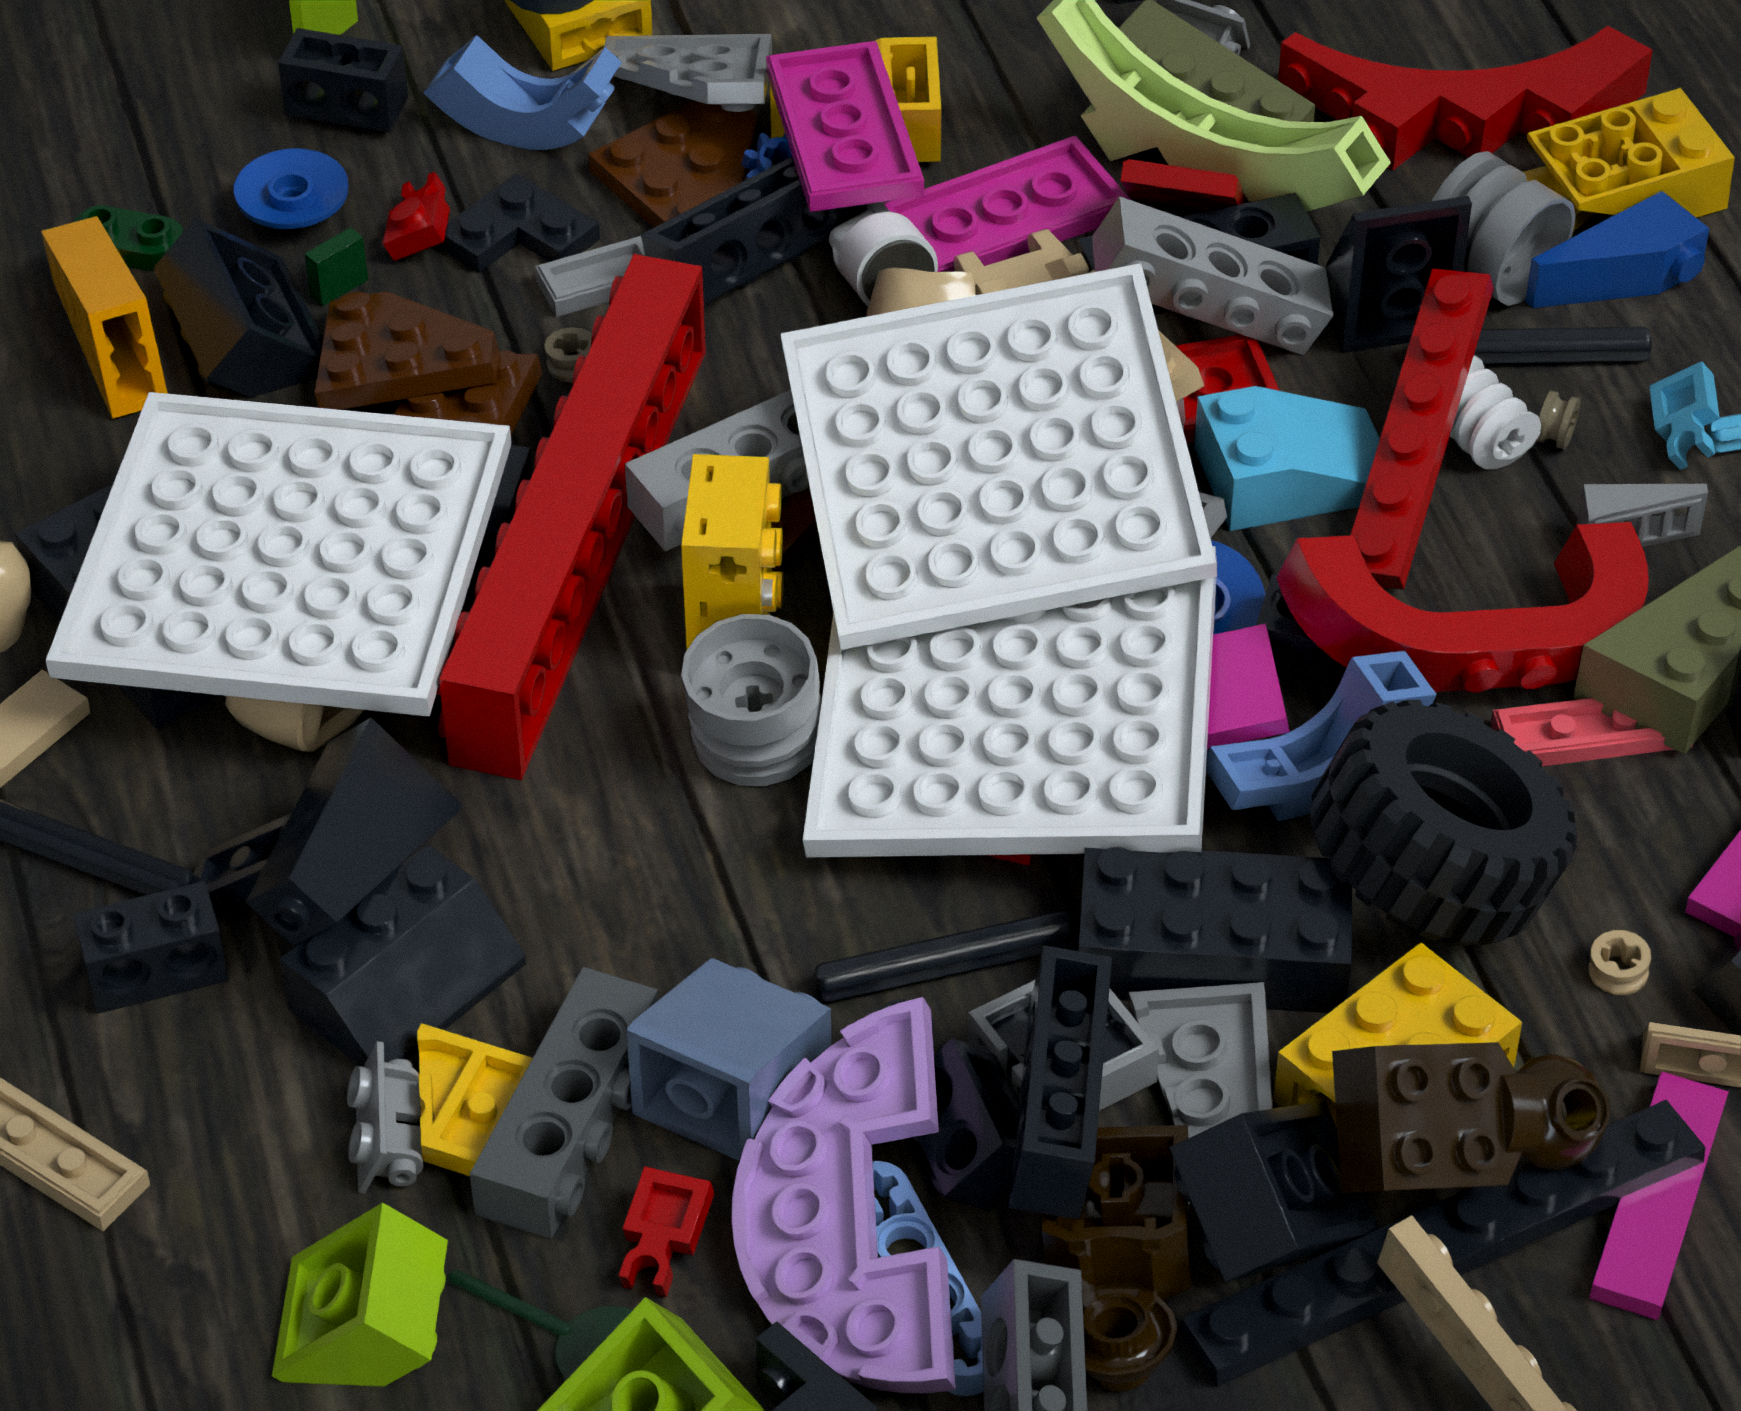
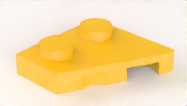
[417,1023,533,1176]

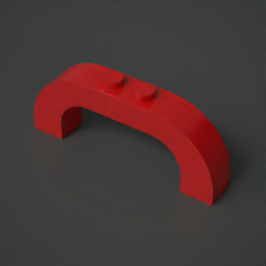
[1276,522,1649,693]

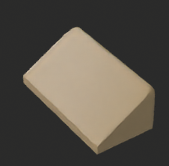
[1640,1022,1741,1088]

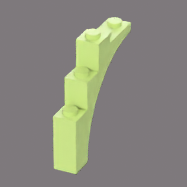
[1037,0,1391,212]

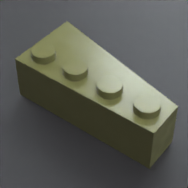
[1089,0,1315,122]
[1573,545,1741,755]

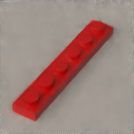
[1350,269,1494,590]

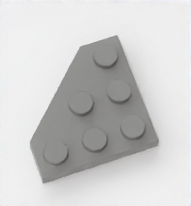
[604,34,772,112]

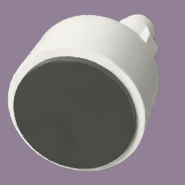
[829,202,938,306]

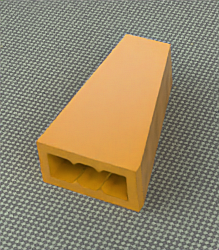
[41,216,168,419]

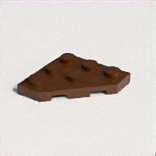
[588,100,758,228]
[315,291,499,410]

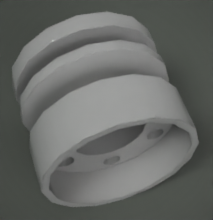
[1432,151,1576,306]
[681,614,822,786]

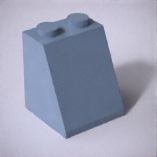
[626,958,832,1161]

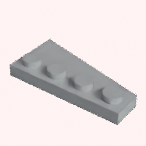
[1129,982,1273,1138]

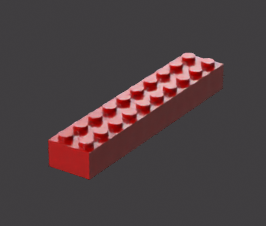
[436,254,706,780]

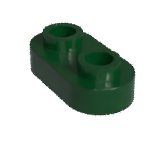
[73,205,183,271]

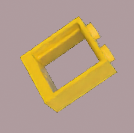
[504,0,653,71]

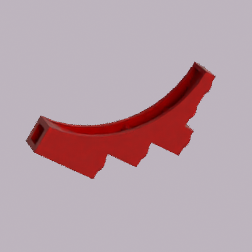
[1278,26,1653,170]

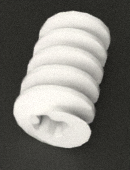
[1450,355,1541,469]

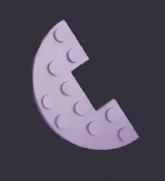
[732,997,956,1393]

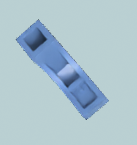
[423,35,622,150]
[1206,651,1437,821]

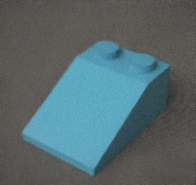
[1194,386,1380,531]

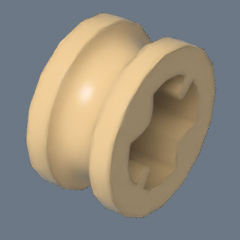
[1589,930,1651,995]

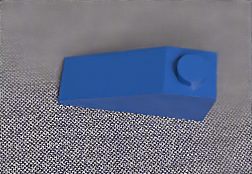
[1525,191,1709,308]

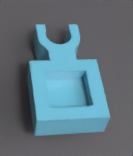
[1649,361,1720,470]

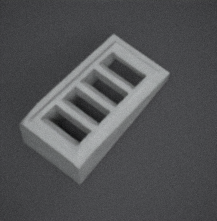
[1577,483,1708,547]

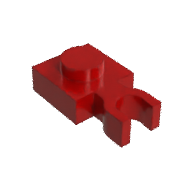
[383,172,450,261]
[618,1166,714,1298]

